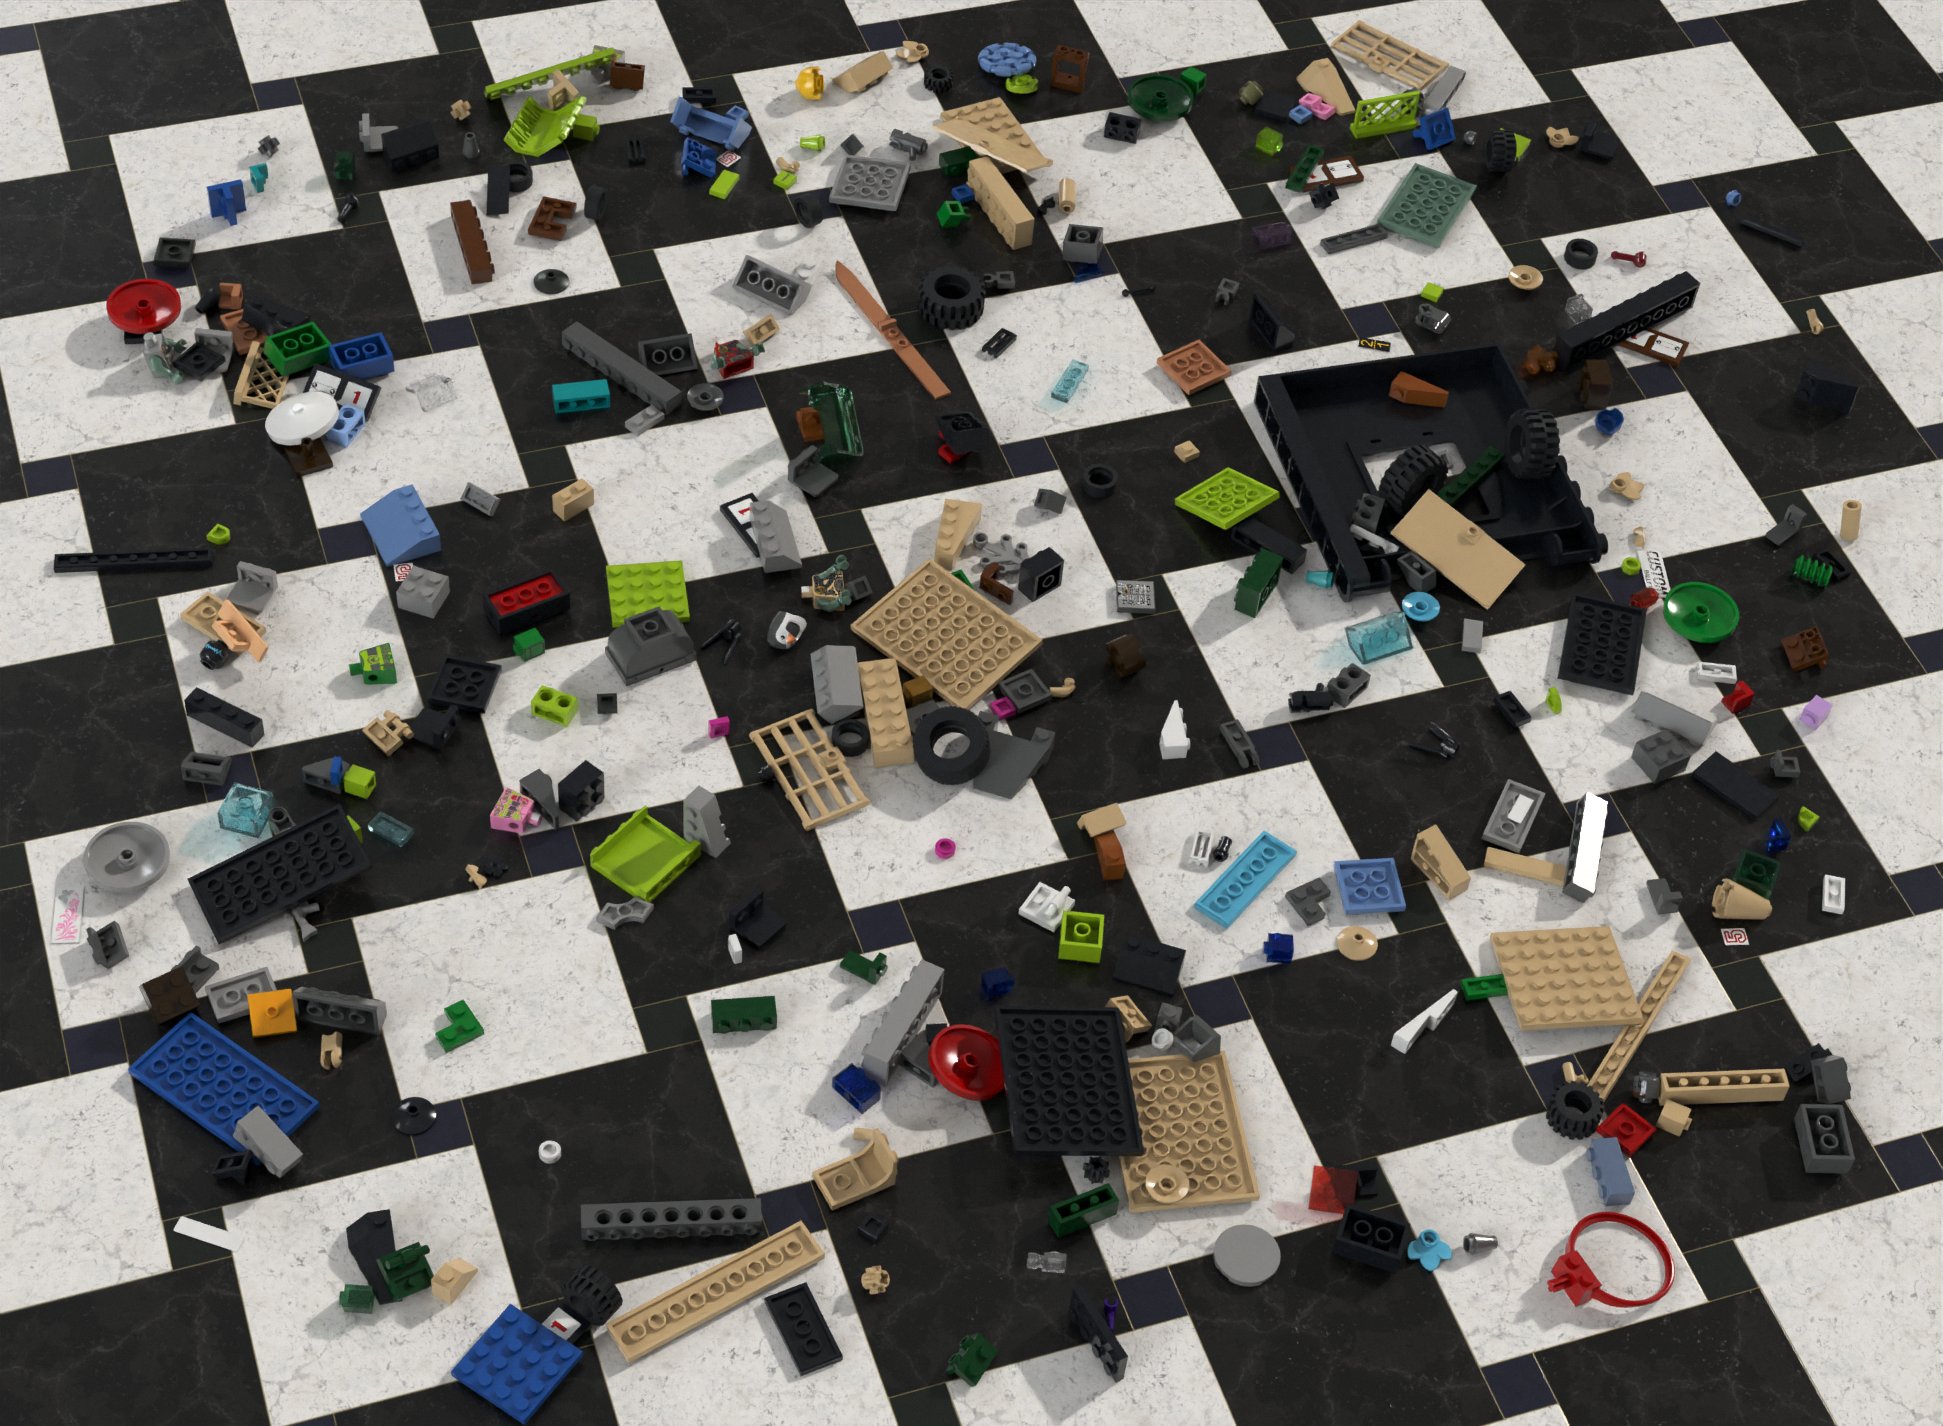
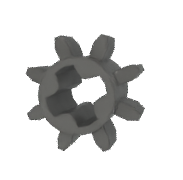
[258,135,280,157]

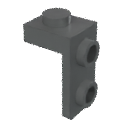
[1765,504,1807,546]
[1646,878,1683,915]

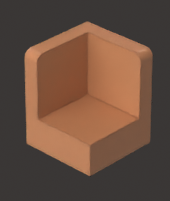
[218,283,243,310]

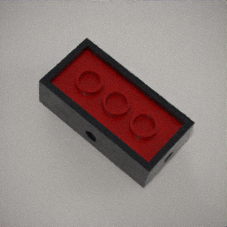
[482,568,570,635]

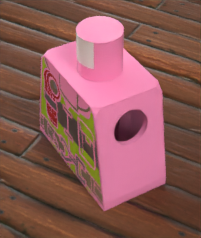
[490,787,542,833]

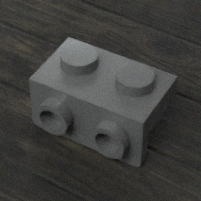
[86,921,129,969]

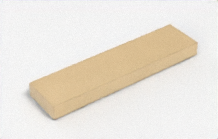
[1484,847,1566,886]

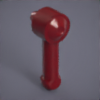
[1611,251,1647,267]

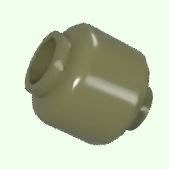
[1239,80,1263,105]

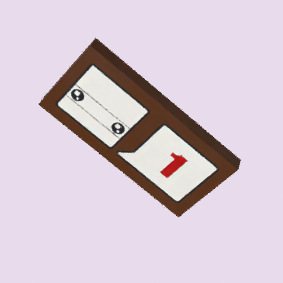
[1289,156,1364,193]
[1618,328,1689,367]

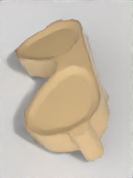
[1633,526,1646,549]
[465,864,487,889]

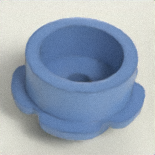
[1726,190,1741,206]

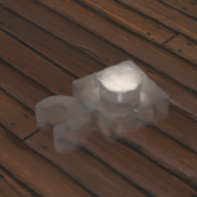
[1027,1251,1067,1273]

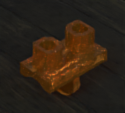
[1522,344,1558,374]

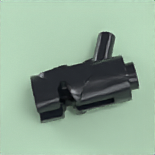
[1288,683,1334,713]

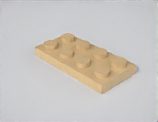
[180,591,266,655]

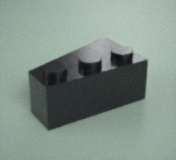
[241,296,311,336]

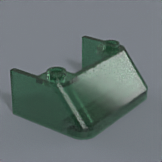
[798,381,864,463]

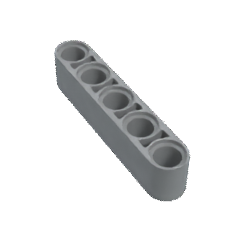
[1421,66,1466,116]

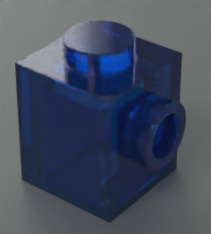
[1262,933,1294,964]

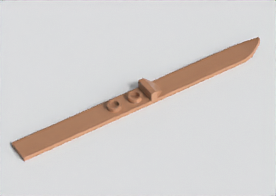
[835,260,951,400]

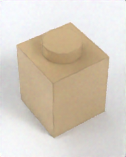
[1656,1099,1692,1137]

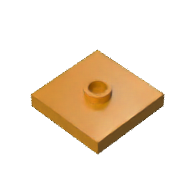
[247,989,297,1038]

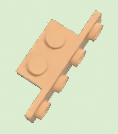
[212,600,268,662]

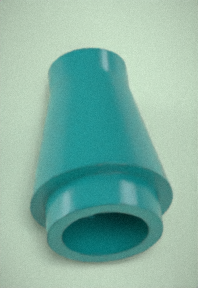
[1306,570,1334,589]

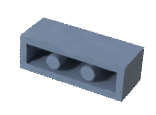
[1586,1137,1635,1207]

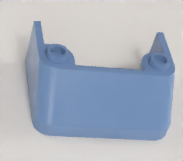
[670,97,752,151]

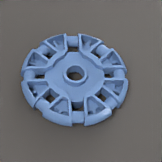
[978,43,1037,77]

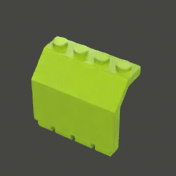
[504,96,587,157]

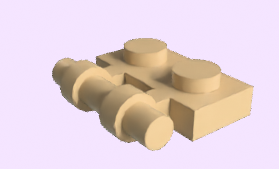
[362,710,414,757]

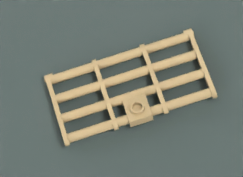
[1330,20,1449,91]
[749,709,871,831]

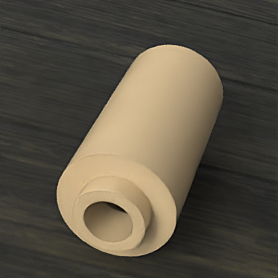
[1058,178,1076,213]
[1840,500,1862,541]

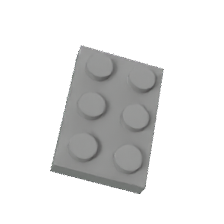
[205,967,277,1024]

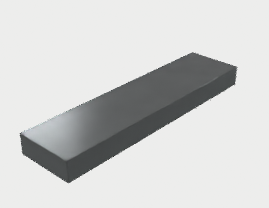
[1320,223,1388,254]

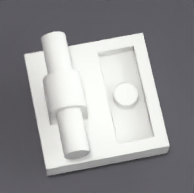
[1018,882,1075,932]

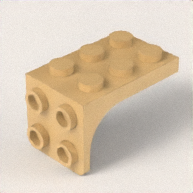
[812,1128,899,1211]

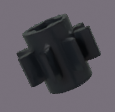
[1083,1156,1110,1184]

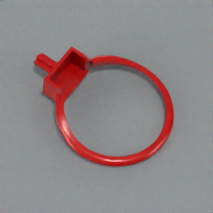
[1547,1212,1675,1308]

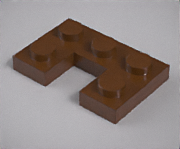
[528,196,577,241]

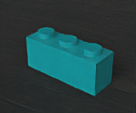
[552,379,610,413]

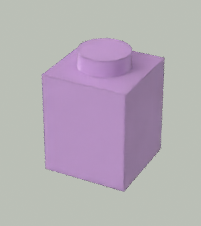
[1799,695,1833,730]

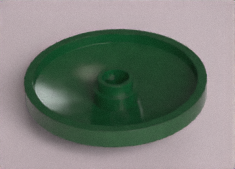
[1127,74,1194,121]

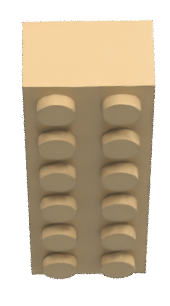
[966,156,1034,250]
[858,658,914,768]

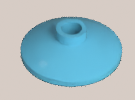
[1402,592,1440,621]

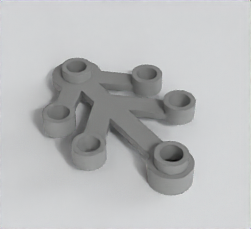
[973,532,1030,577]

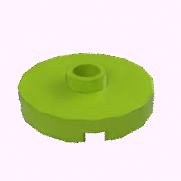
[1006,75,1038,94]

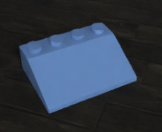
[360,484,441,567]

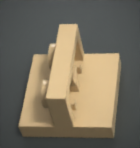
[548,69,579,111]

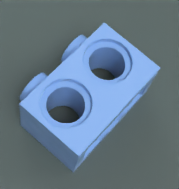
[326,404,365,448]

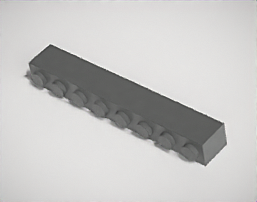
[562,322,681,415]

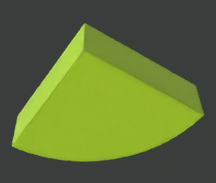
[1545,687,1562,714]
[1798,806,1819,832]

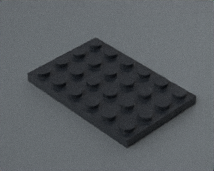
[1557,592,1647,696]

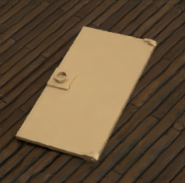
[932,117,1053,173]
[1390,489,1525,610]

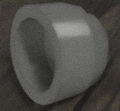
[1463,131,1477,145]

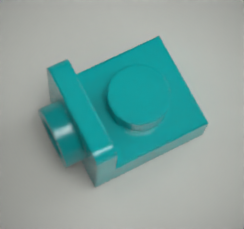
[249,163,268,193]

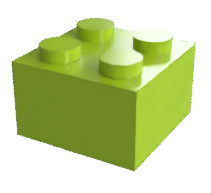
[1058,910,1104,963]

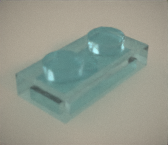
[368,811,414,847]

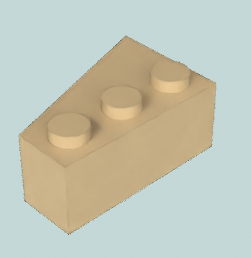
[1411,824,1471,900]

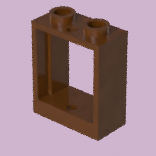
[1050,45,1090,93]

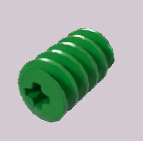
[1790,555,1832,588]

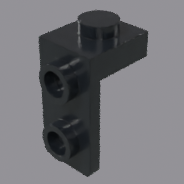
[1784,1043,1833,1083]

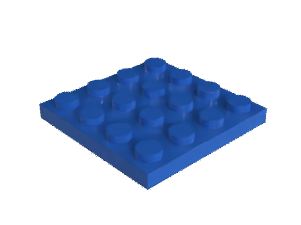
[451,1304,583,1425]

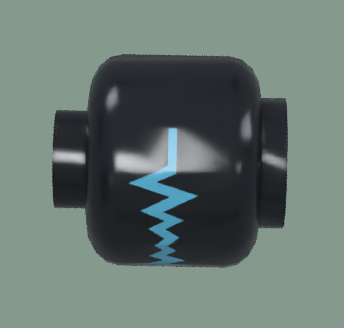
[199,640,229,670]

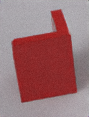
[1721,680,1755,714]

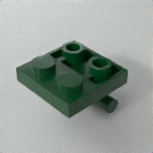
[376,1242,434,1302]

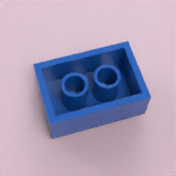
[329,332,395,380]

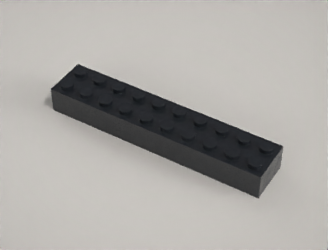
[1551,271,1700,372]

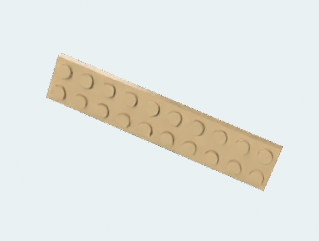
[606,1221,825,1363]

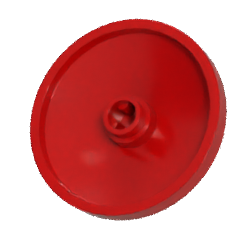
[106,279,181,334]
[928,1024,1005,1101]

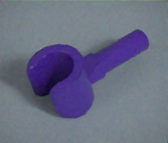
[1103,1298,1118,1331]

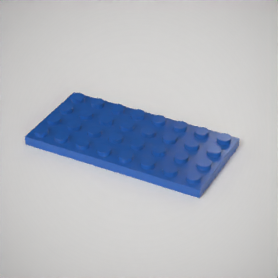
[128,1012,320,1165]

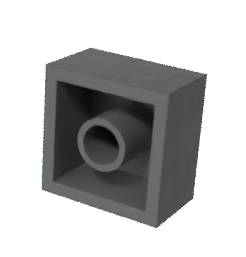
[1063,224,1103,264]
[1631,729,1691,784]

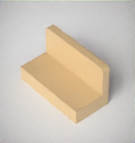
[1077,803,1127,837]

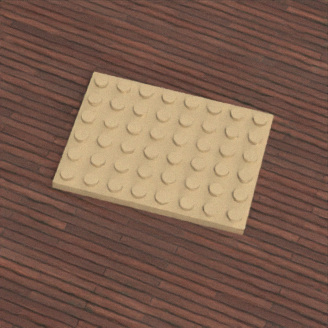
[851,558,1043,710]
[1118,1051,1260,1213]

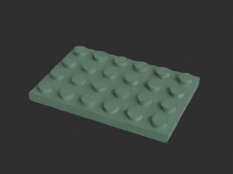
[1377,163,1477,248]

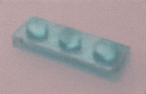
[1051,359,1089,403]

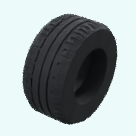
[913,706,991,785]

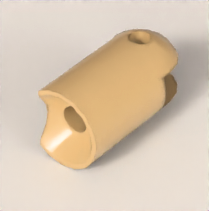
[320,1032,343,1070]

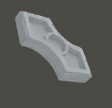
[596,896,654,930]

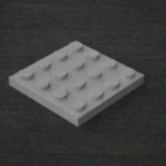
[829,154,911,211]

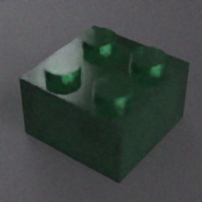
[1732,848,1782,900]

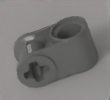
[1415,304,1451,334]
[269,807,296,835]

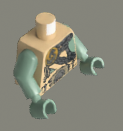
[801,555,852,612]

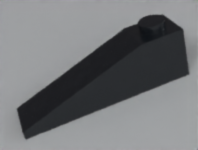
[346,1209,403,1305]

